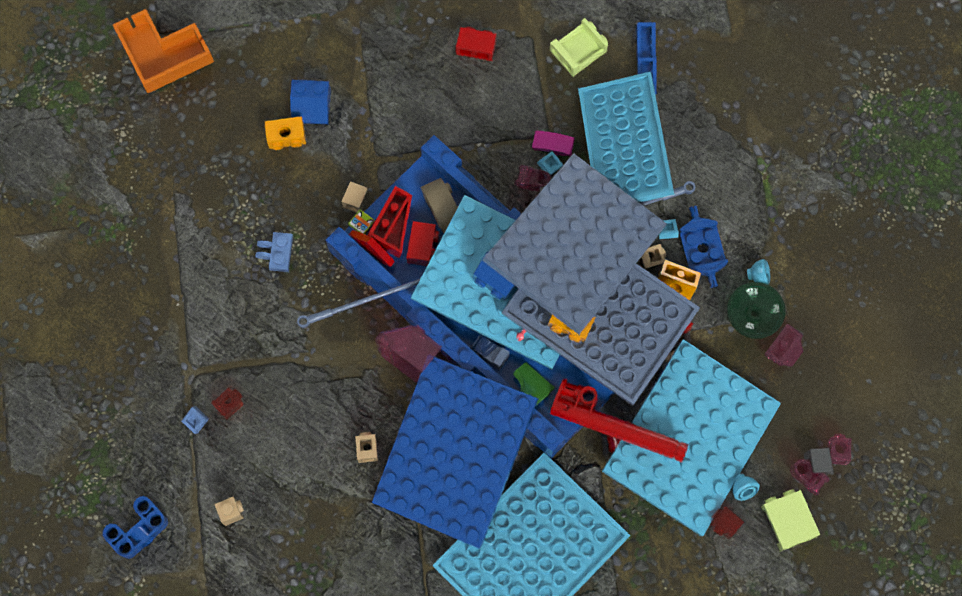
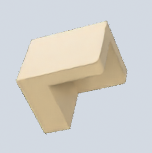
[342,181,367,213]

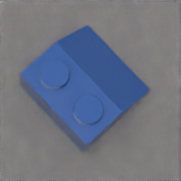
[290,80,331,124]
[473,251,515,300]

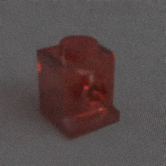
[211,388,244,420]

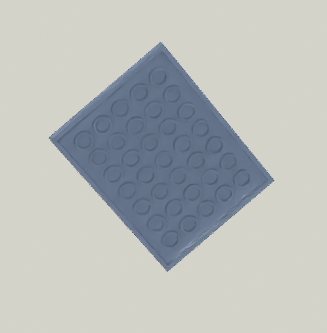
[482,154,667,335]
[501,264,700,406]

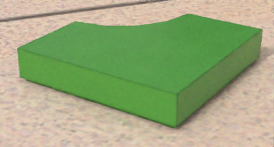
[513,362,555,405]

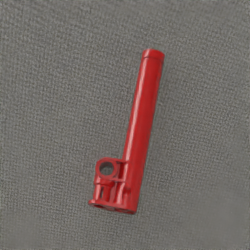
[550,378,689,462]

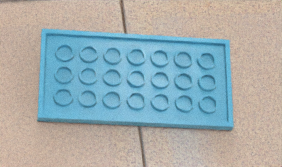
[578,72,675,202]

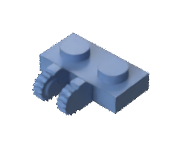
[255,232,293,272]

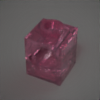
[828,434,851,465]

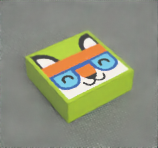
[348,209,375,234]

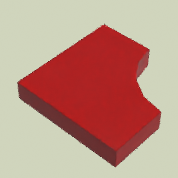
[348,230,394,267]

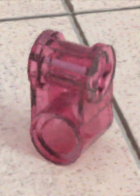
[514,165,551,192]
[790,459,830,496]

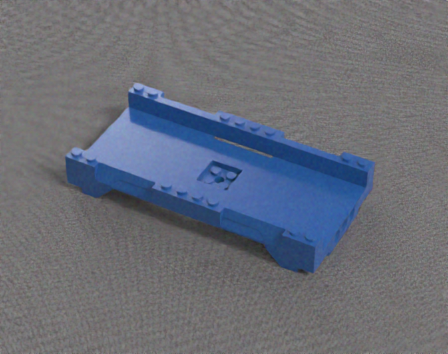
[326,135,615,459]

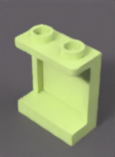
[550,18,608,76]
[761,489,820,552]

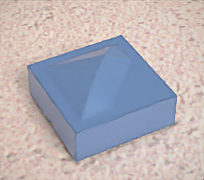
[181,406,209,434]

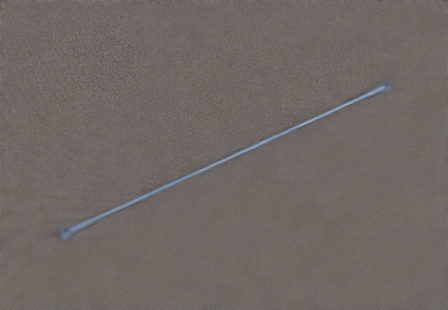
[297,181,695,328]

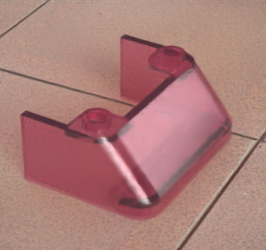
[375,325,442,383]

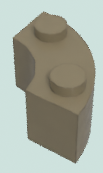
[420,178,458,233]

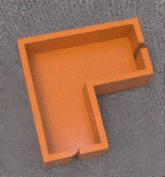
[113,9,214,94]

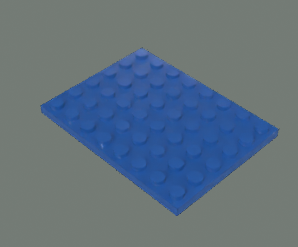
[372,355,538,549]

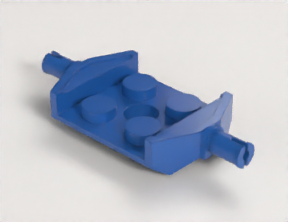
[679,206,728,288]

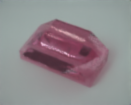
[764,324,803,367]

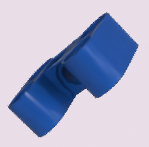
[103,496,168,559]

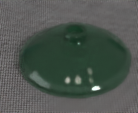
[727,282,786,339]

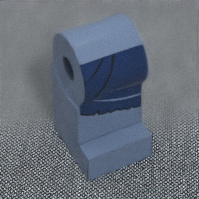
[471,336,509,371]

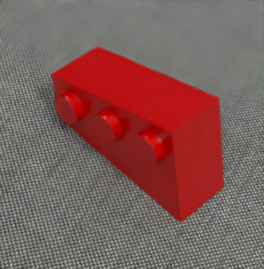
[368,186,412,258]

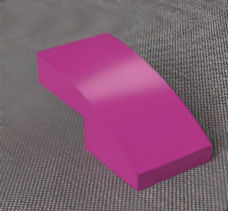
[532,131,575,156]

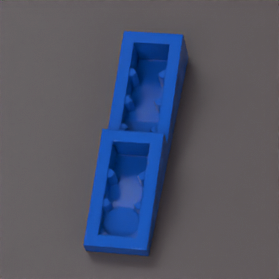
[636,23,657,95]

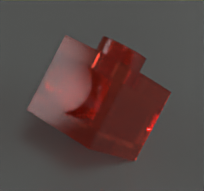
[711,506,744,539]

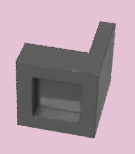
[804,448,833,476]

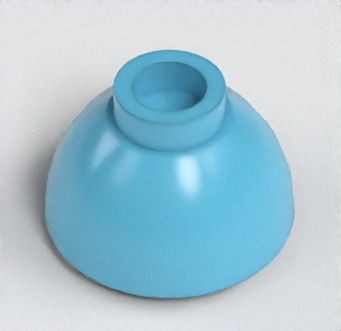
[747,259,770,285]
[733,474,760,501]

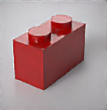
[456,27,496,61]
[407,221,439,266]

